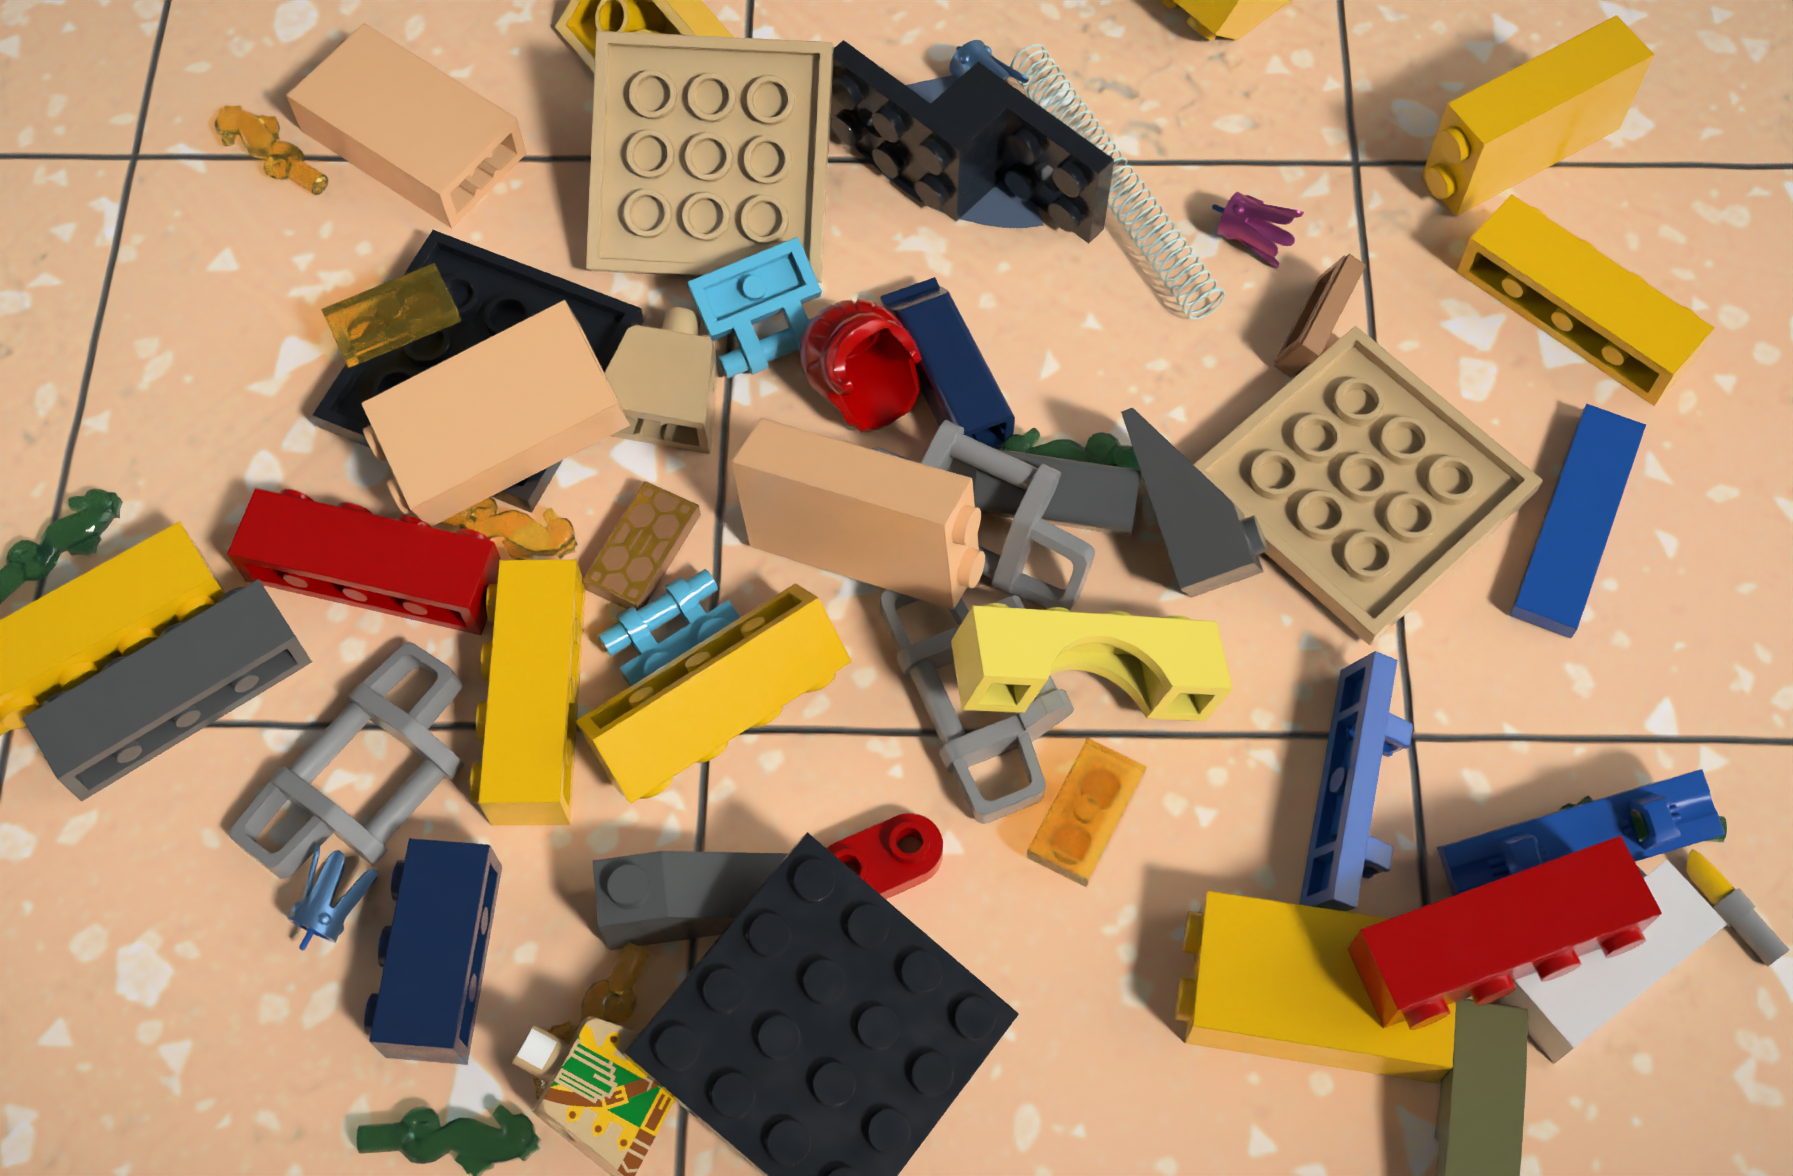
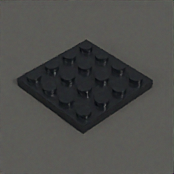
[312,230,644,513]
[622,832,1019,1176]

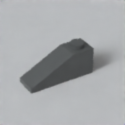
[1121,407,1268,597]
[593,851,788,950]

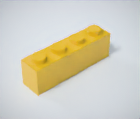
[1456,194,1714,406]
[0,521,225,736]
[470,559,586,826]
[575,583,852,804]

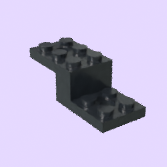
[831,40,1114,244]

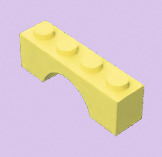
[951,603,1233,722]

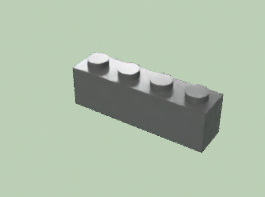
[23,579,312,802]

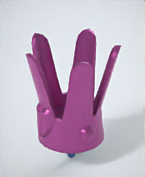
[1212,191,1304,269]

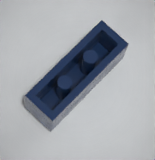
[364,838,502,1065]

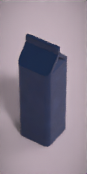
[880,277,1015,449]

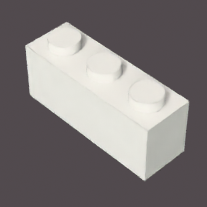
[1498,859,1727,1064]

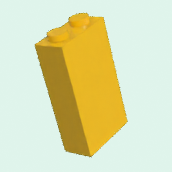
[1422,15,1655,216]
[1175,890,1456,1084]

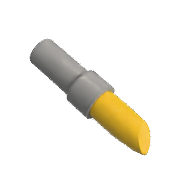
[1686,849,1790,967]

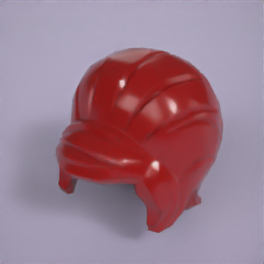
[800,299,922,433]

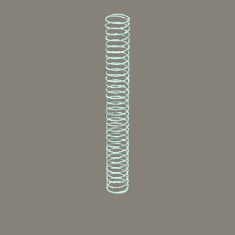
[1010,44,1225,320]

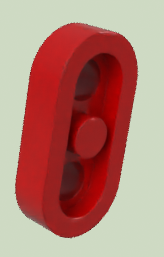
[827,813,943,899]

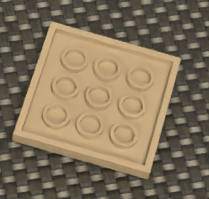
[586,31,834,283]
[1193,325,1543,646]

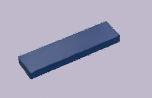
[1509,403,1646,639]

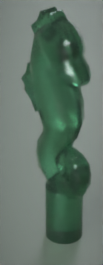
[1001,427,1140,470]
[0,489,123,604]
[356,1104,541,1176]

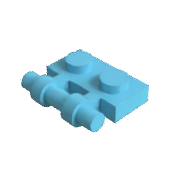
[687,237,822,379]
[597,569,740,687]

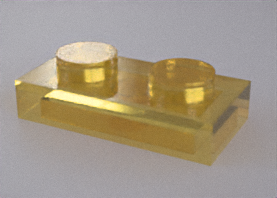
[321,263,461,368]
[1026,737,1147,888]

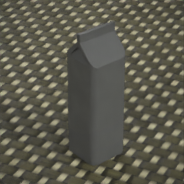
[948,449,1141,536]

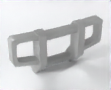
[872,420,1095,610]
[880,590,1074,824]
[229,642,464,879]

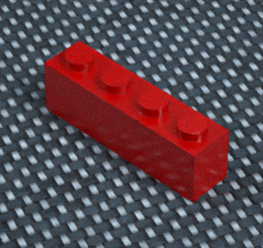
[227,488,502,635]
[1347,835,1662,1030]

